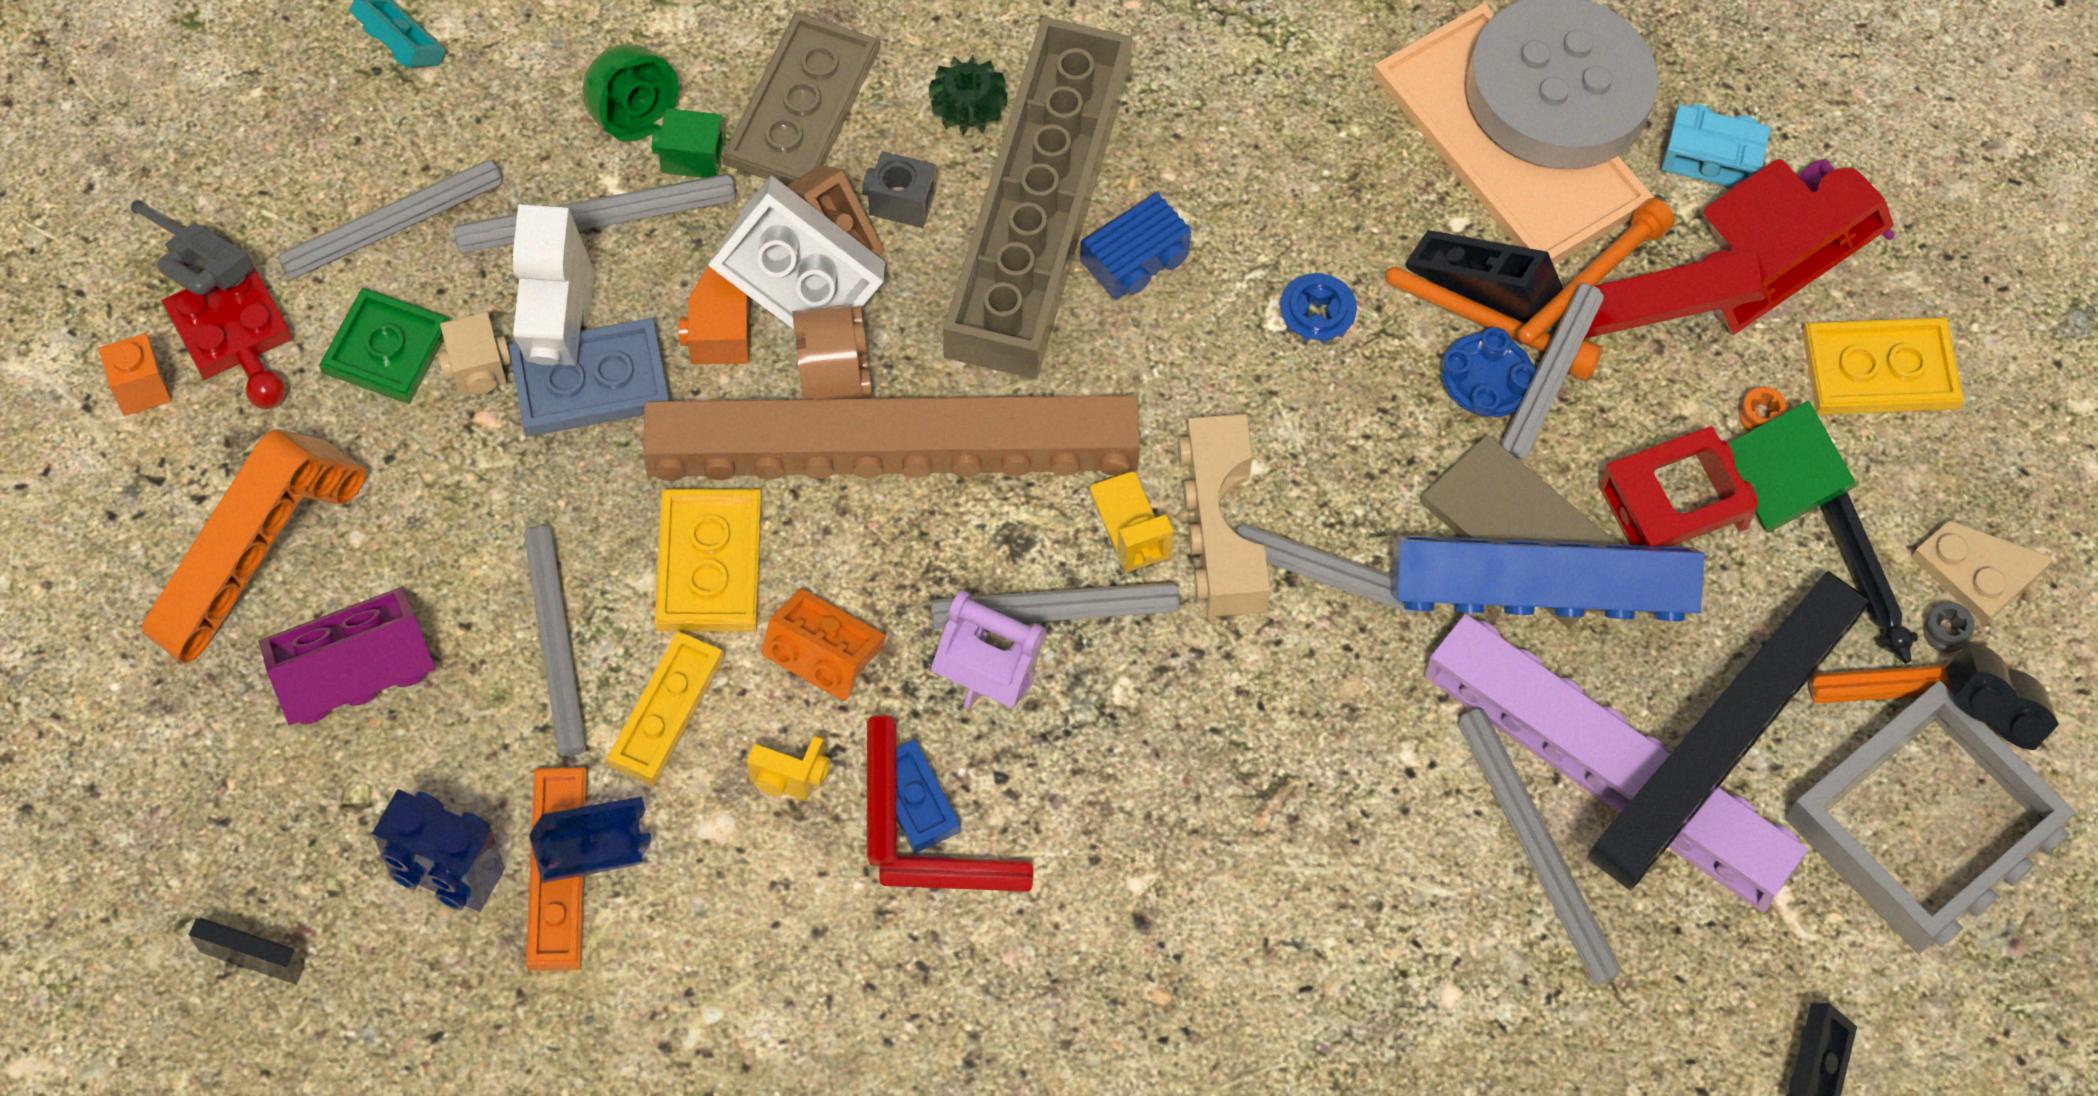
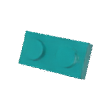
[349,0,446,68]

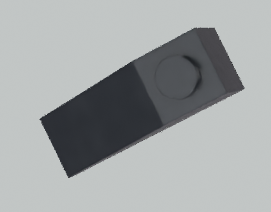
[1405,230,1563,323]

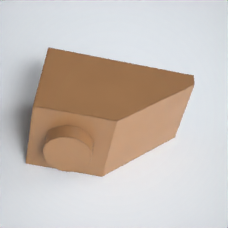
[787,165,885,256]

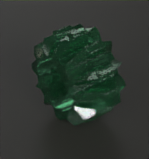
[929,54,1008,136]

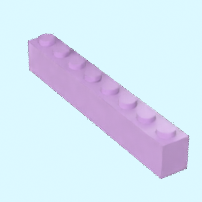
[1425,613,1809,914]

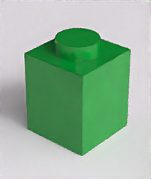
[652,108,725,178]

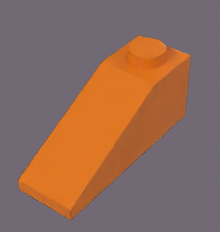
[679,215,750,364]

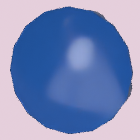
[1441,327,1537,418]

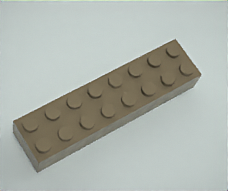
[943,16,1132,380]

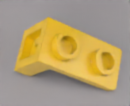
[1090,472,1174,573]

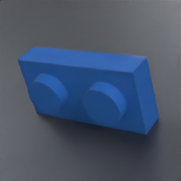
[896,739,961,854]

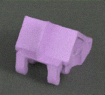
[930,590,1047,709]

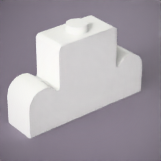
[513,204,595,366]

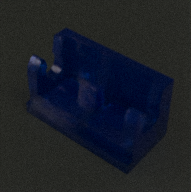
[529,796,651,883]

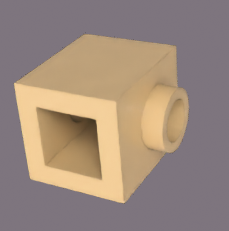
[437,312,512,396]

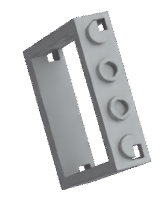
[1785,680,2076,955]

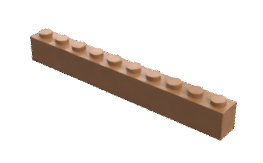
[643,395,1140,481]

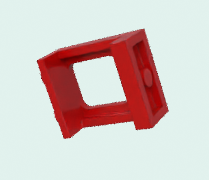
[1598,426,1758,546]

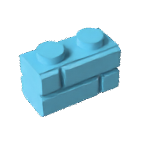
[1661,104,1771,188]

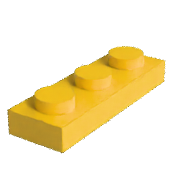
[606,631,724,786]

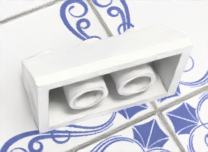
[708,175,885,330]

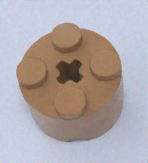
[792,304,872,400]

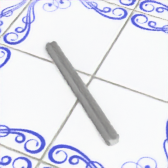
[454,174,736,253]
[1458,708,1621,985]

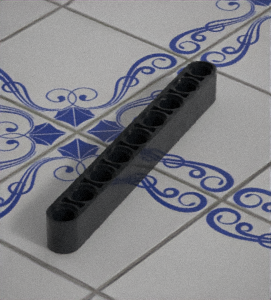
[1586,571,1870,891]

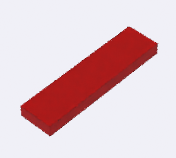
[1584,249,1766,339]

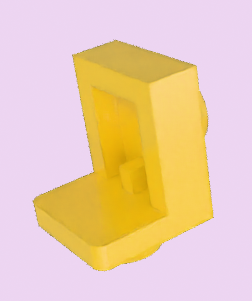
[746,735,831,801]

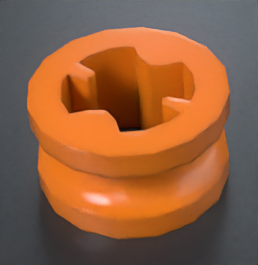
[1739,387,1787,432]

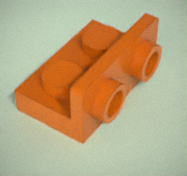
[761,588,886,701]

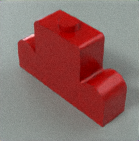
[1701,159,1894,335]

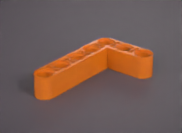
[142,429,366,664]

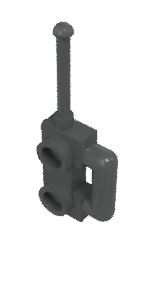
[131,200,254,295]

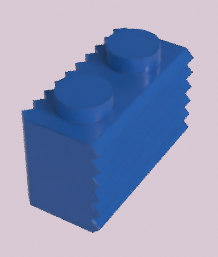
[1080,192,1191,300]

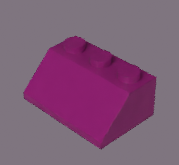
[258,587,436,726]

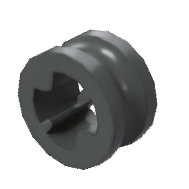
[1923,602,1975,653]

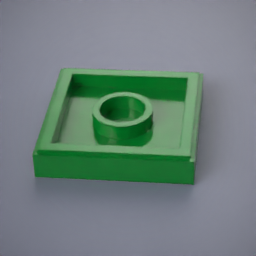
[319,287,450,404]
[1728,400,1857,533]

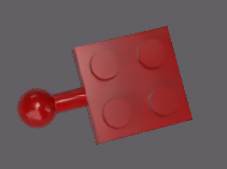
[161,262,293,409]

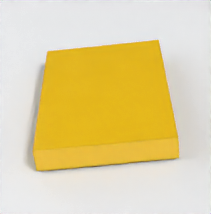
[1802,317,1964,415]
[655,489,762,631]

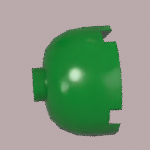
[582,44,679,141]

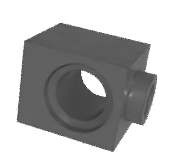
[862,151,937,228]

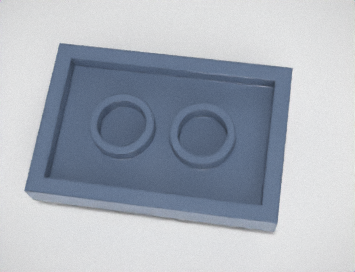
[509,318,669,437]

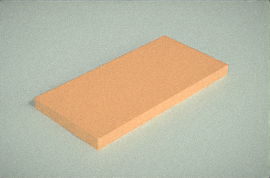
[1372,3,1655,265]

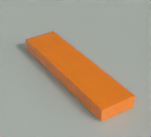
[526,767,588,971]

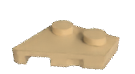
[1911,520,2054,625]

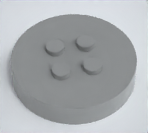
[1466,0,1658,169]

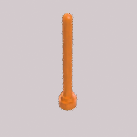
[1518,198,1675,344]
[1385,267,1603,382]

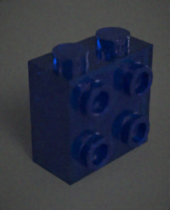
[371,789,505,913]

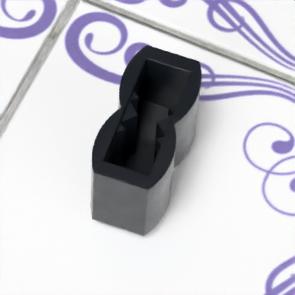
[1945,643,2059,750]

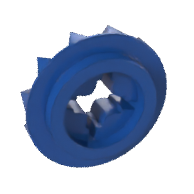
[1280,273,1357,345]

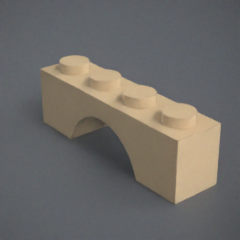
[1178,414,1271,617]

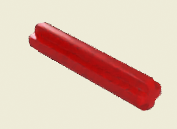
[867,715,896,866]
[879,856,1034,892]

